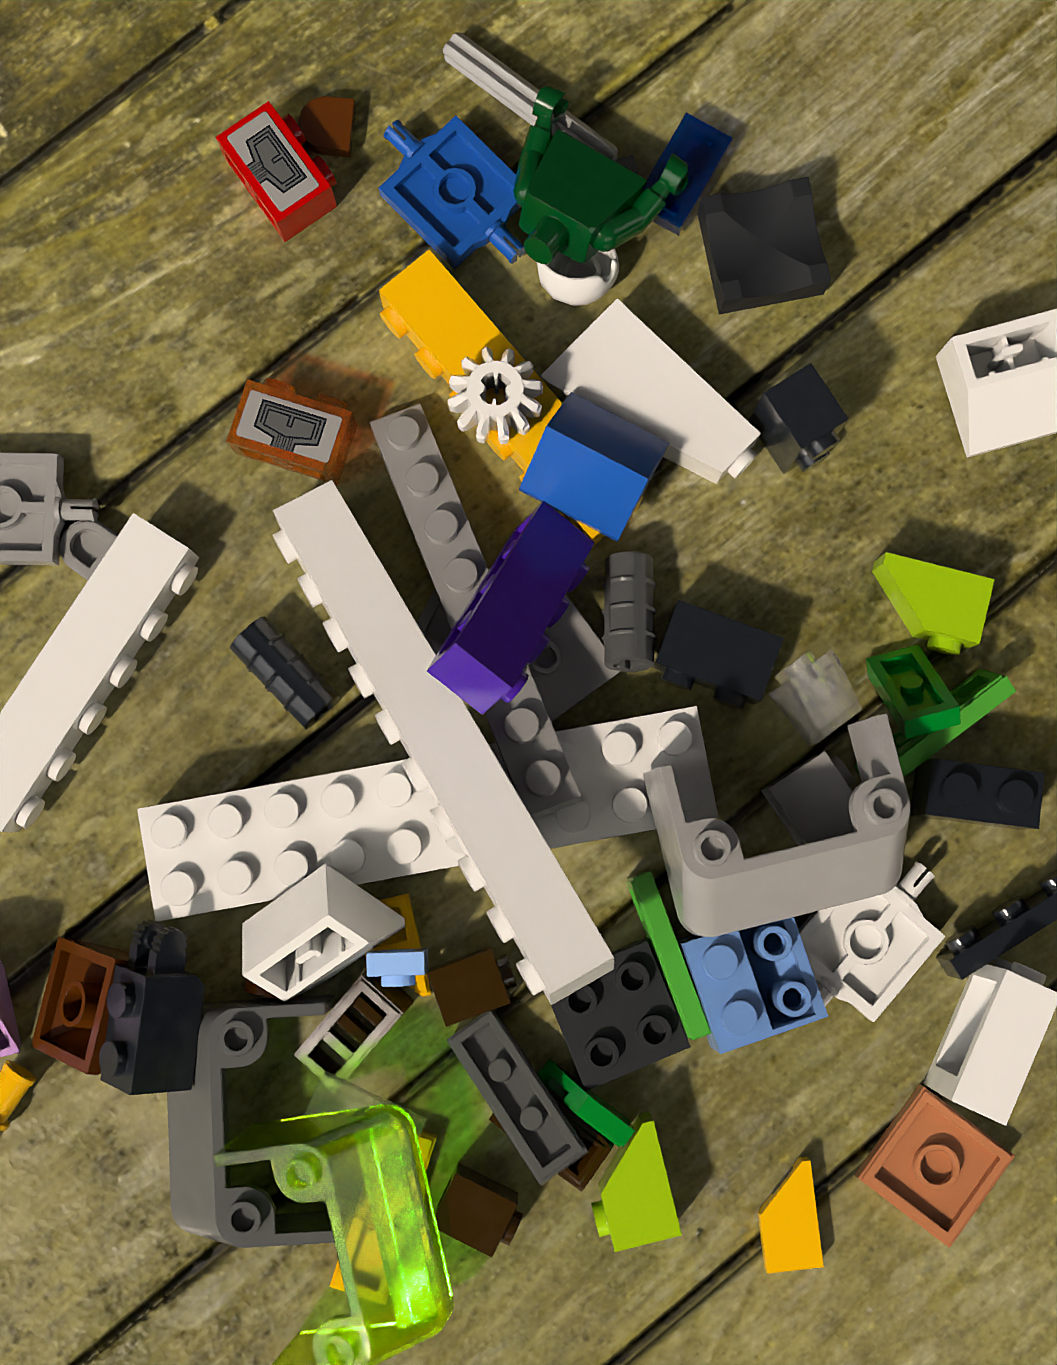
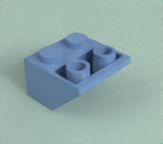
[677,917,828,1054]

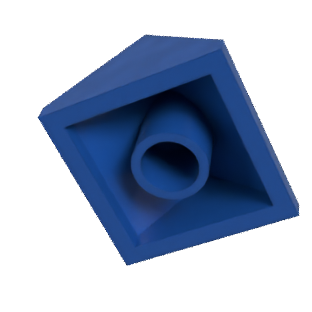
[519,392,670,542]

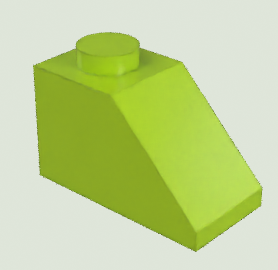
[872,552,995,655]
[591,1112,682,1252]

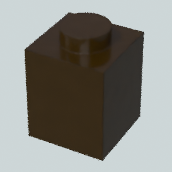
[427,946,517,1027]
[430,1162,523,1257]

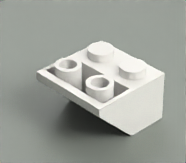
[936,309,1057,458]
[242,863,405,1002]

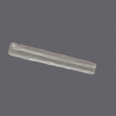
[443,33,618,162]

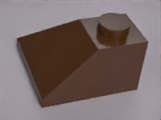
[31,936,129,1075]

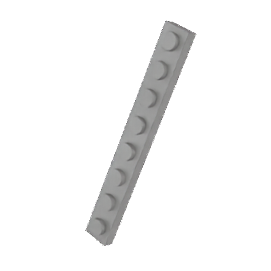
[370,404,582,820]

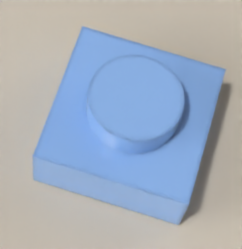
[366,948,429,987]

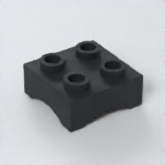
[697,177,831,315]
[551,938,691,1091]

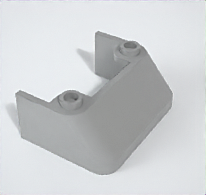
[643,713,910,937]

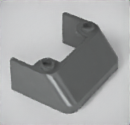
[167,995,345,1248]

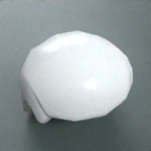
[537,249,620,306]

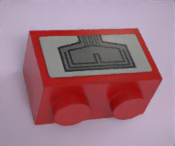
[215,101,337,242]

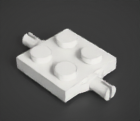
[798,861,946,1022]

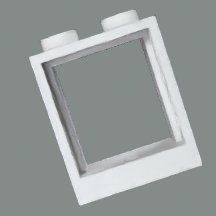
[923,958,1057,1126]

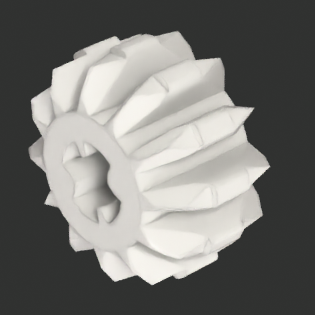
[448,347,543,445]

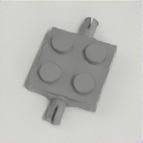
[0,453,99,566]

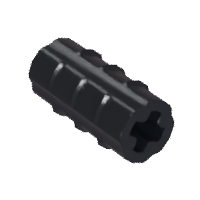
[230,616,341,729]

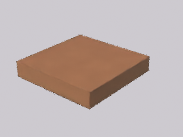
[854,1084,1015,1248]

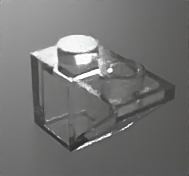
[769,649,862,746]

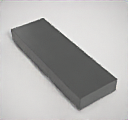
[447,1009,590,1185]

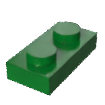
[866,644,961,739]

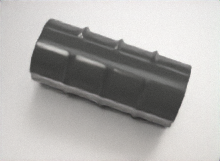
[602,551,657,672]

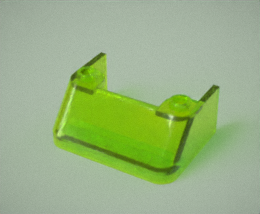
[214,1104,454,1365]

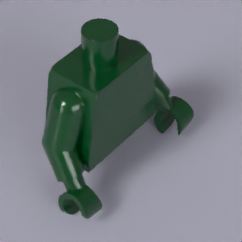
[513,86,688,264]

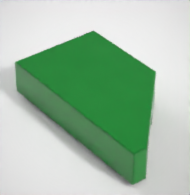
[538,1059,635,1147]

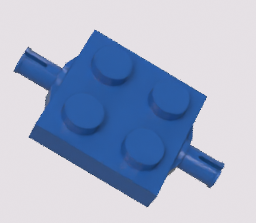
[378,115,525,270]

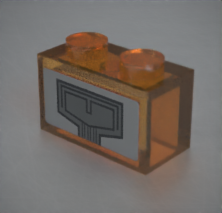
[226,378,358,486]

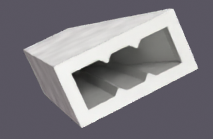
[541,298,761,484]

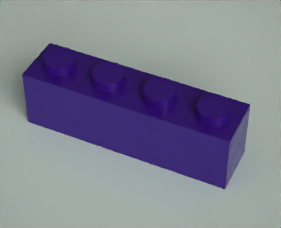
[427,500,595,714]

